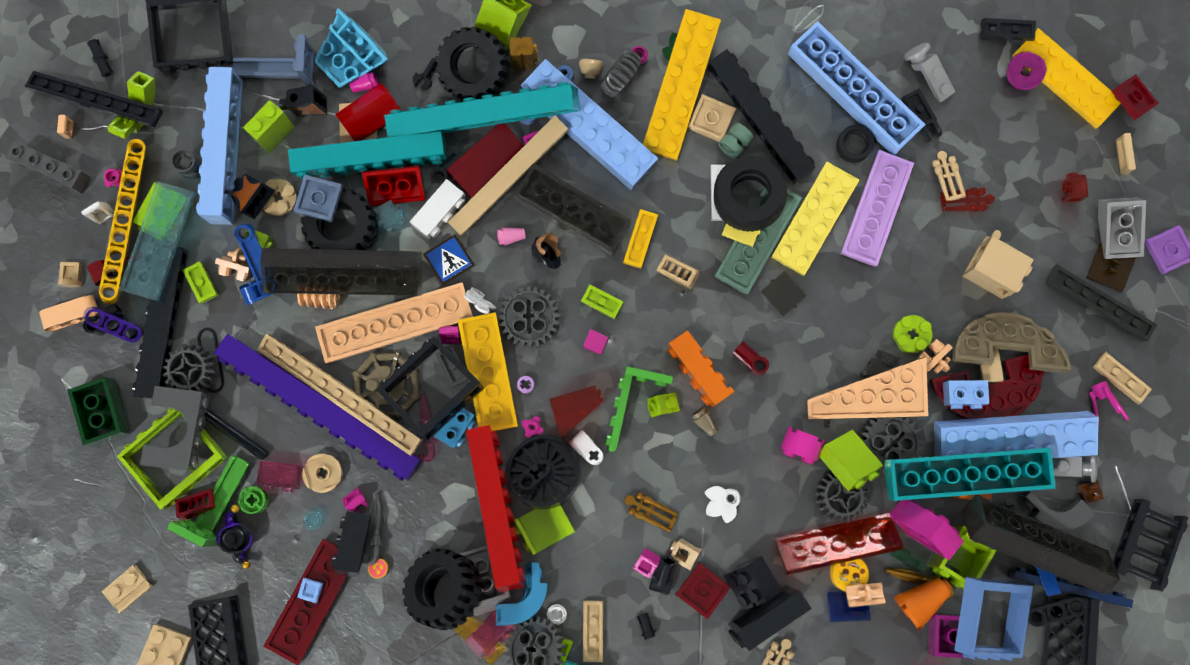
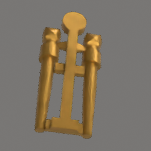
[624,492,678,532]

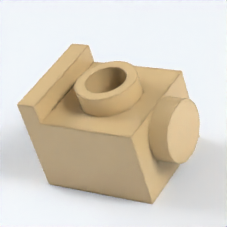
[669,539,702,570]

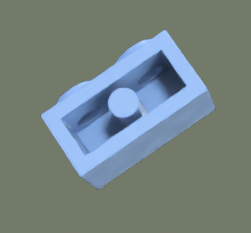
[943,380,989,409]

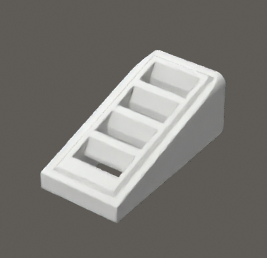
[81,202,114,224]

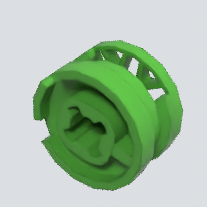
[238,486,270,514]

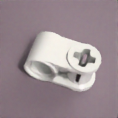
[568,429,604,465]

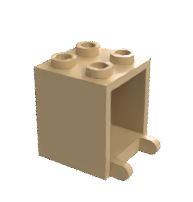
[962,230,1034,299]

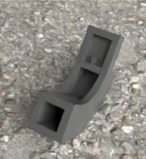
[1019,491,1096,530]

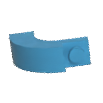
[496,563,547,626]

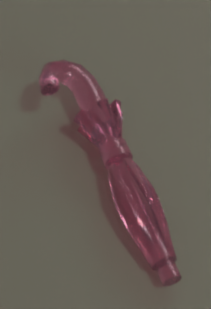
[419,393,437,463]

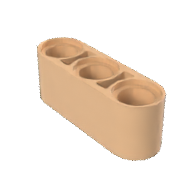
[39,295,98,331]

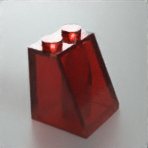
[549,385,603,439]

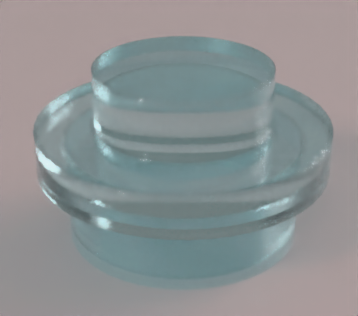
[303,510,323,530]

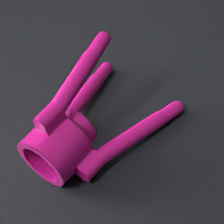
[1089,381,1129,426]

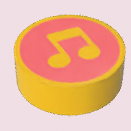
[368,558,389,579]

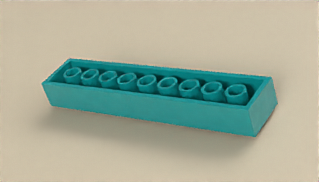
[384,82,581,137]

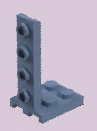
[233,34,316,86]

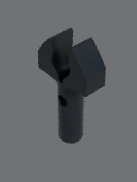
[413,58,438,91]

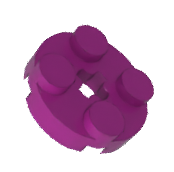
[1006,52,1046,90]

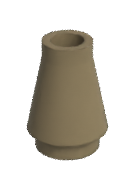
[692,407,719,436]

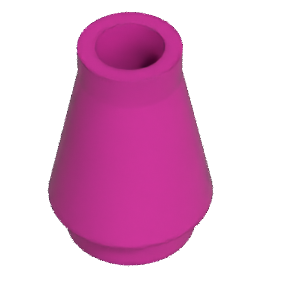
[350,72,379,93]

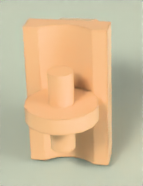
[215,248,251,281]
[915,339,953,374]
[845,583,886,607]

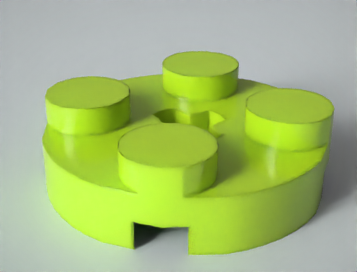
[892,315,932,354]

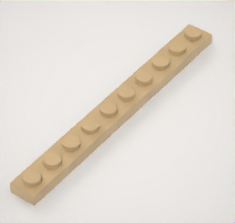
[257,334,423,456]

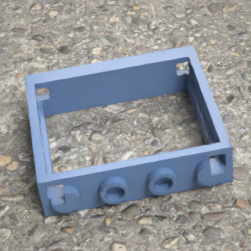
[954,577,1033,661]

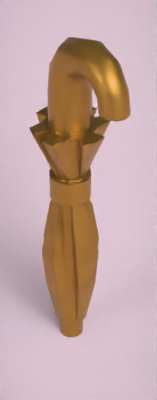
[885,567,955,600]

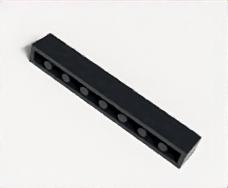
[707,49,815,185]
[132,245,189,399]

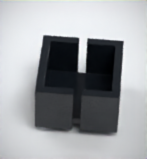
[724,555,783,610]

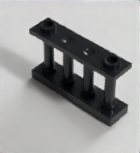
[1109,499,1188,592]

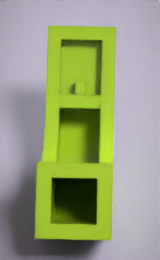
[107,71,156,139]

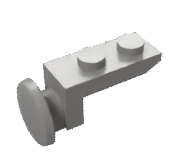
[904,43,955,102]
[1052,455,1098,483]

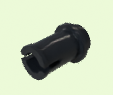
[636,613,656,640]

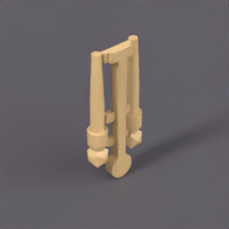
[932,151,966,201]
[761,638,794,665]

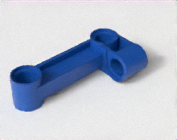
[234,223,279,305]

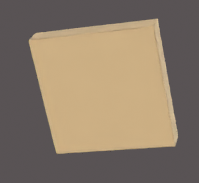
[687,94,736,142]

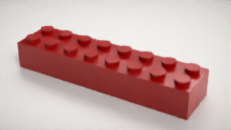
[466,425,526,593]

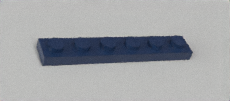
[1007,567,1133,608]

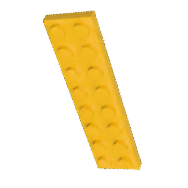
[643,9,721,161]

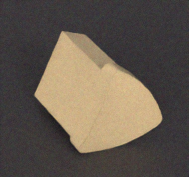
[57,262,82,288]

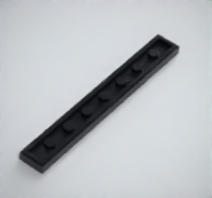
[25,71,163,127]

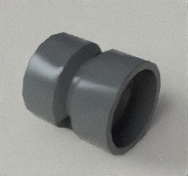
[170,148,202,180]

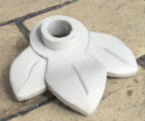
[464,287,497,314]
[704,486,741,523]

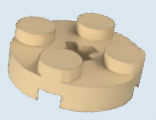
[263,179,298,217]
[302,454,343,493]

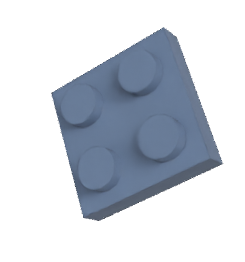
[293,175,343,222]

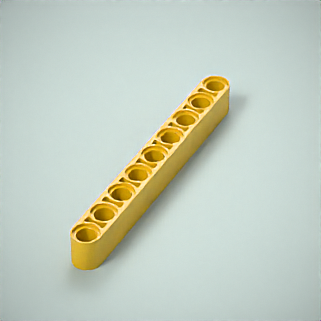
[99,139,146,305]

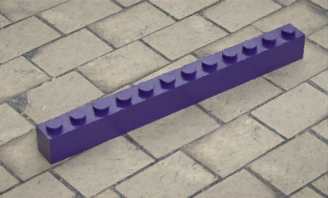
[214,334,422,481]

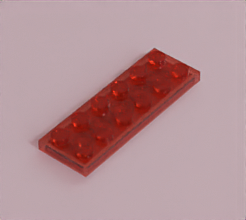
[775,513,903,575]

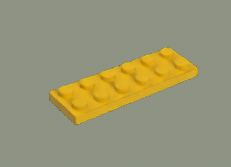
[1012,28,1121,129]
[458,312,518,431]

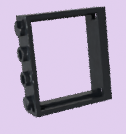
[145,0,233,72]
[376,336,484,443]
[728,585,812,651]

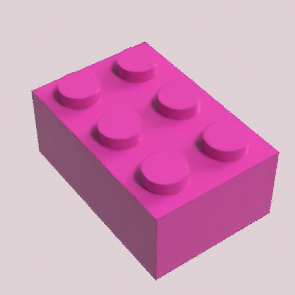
[889,499,964,560]

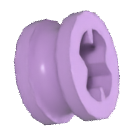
[517,376,534,394]

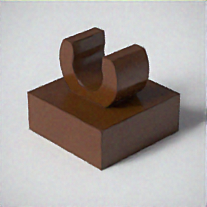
[1076,480,1104,504]

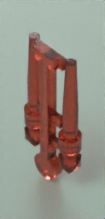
[940,187,995,211]

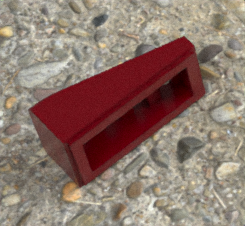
[175,488,215,521]

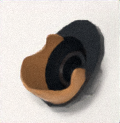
[531,233,561,269]

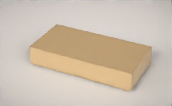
[1116,133,1136,175]

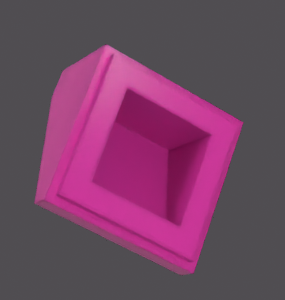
[583,329,608,355]
[633,548,661,579]

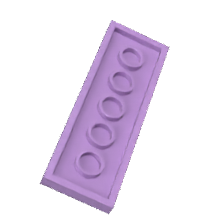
[840,150,914,267]

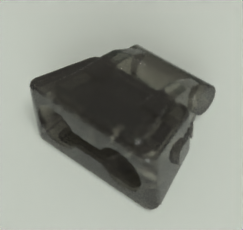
[860,349,900,378]

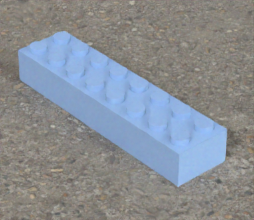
[788,21,925,156]
[520,59,658,191]
[196,67,243,225]
[934,411,1099,458]

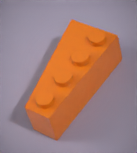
[667,330,735,408]

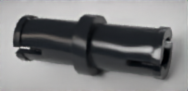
[87,39,114,78]

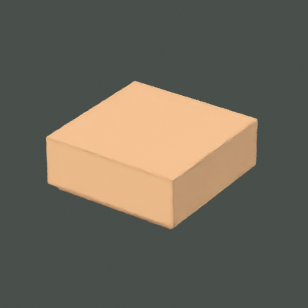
[57,115,74,139]

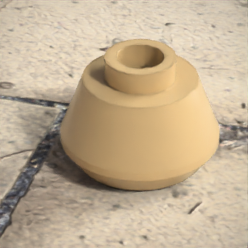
[579,59,604,79]

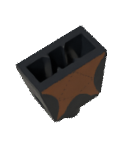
[279,85,327,116]
[230,174,275,219]

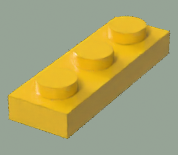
[623,209,658,269]

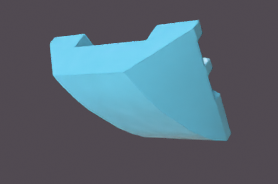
[314,8,389,88]

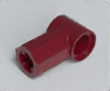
[732,341,769,376]

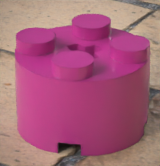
[780,426,825,465]

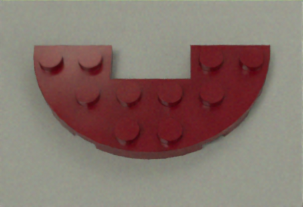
[929,355,1044,419]

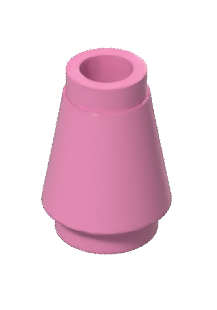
[497,227,526,246]

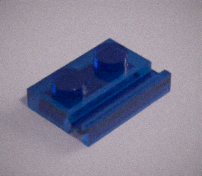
[826,591,871,623]

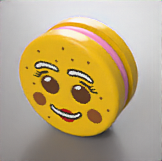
[830,555,869,592]

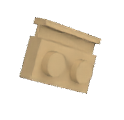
[101,565,153,614]

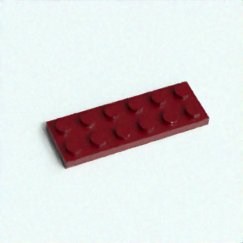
[263,539,348,665]

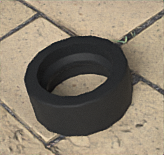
[836,125,874,163]

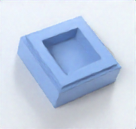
[297,578,324,603]

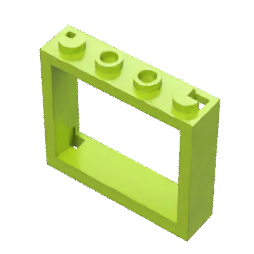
[117,409,228,510]

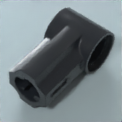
[430,153,460,188]
[83,303,125,336]
[649,555,677,595]

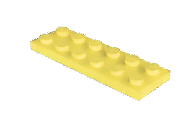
[771,162,859,276]

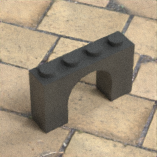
[140,386,209,472]

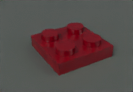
[1111,74,1159,121]
[675,562,730,619]

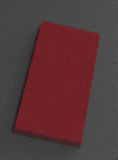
[446,123,524,198]

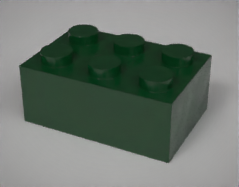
[67,377,130,447]

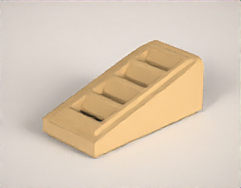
[656,254,700,290]

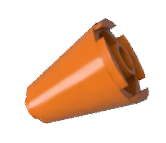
[893,577,952,631]

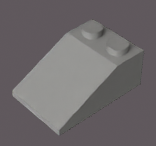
[1098,197,1146,259]
[459,545,513,616]

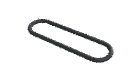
[198,328,224,393]

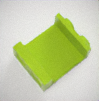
[513,497,575,555]

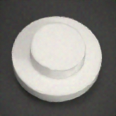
[547,604,567,625]

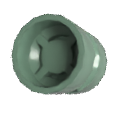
[718,123,754,159]

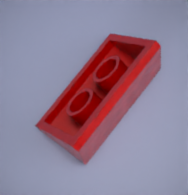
[335,83,401,141]
[362,165,425,206]

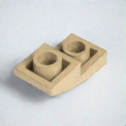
[977,349,1003,383]

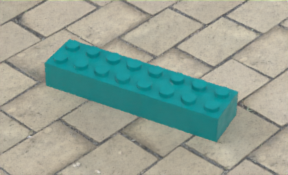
[288,131,448,180]
[884,448,1056,501]

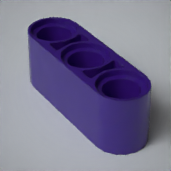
[83,306,142,343]

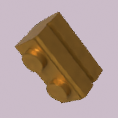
[510,37,538,70]

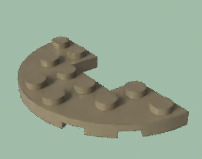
[953,312,1071,374]

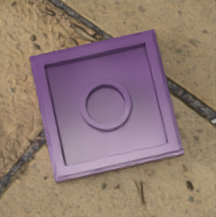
[1145,225,1190,274]

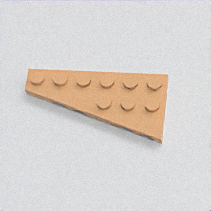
[807,357,928,419]

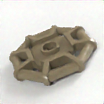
[352,351,420,419]

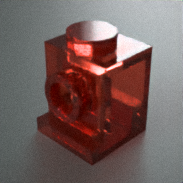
[1062,172,1089,202]

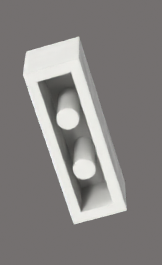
[410,179,466,240]

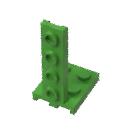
[606,366,673,452]
[167,455,251,547]

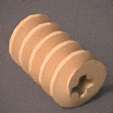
[297,282,340,310]

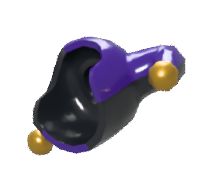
[217,504,252,569]

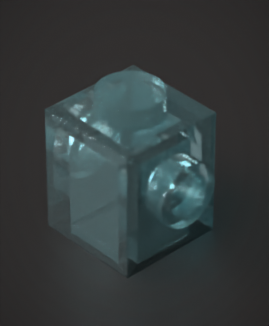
[374,200,405,233]

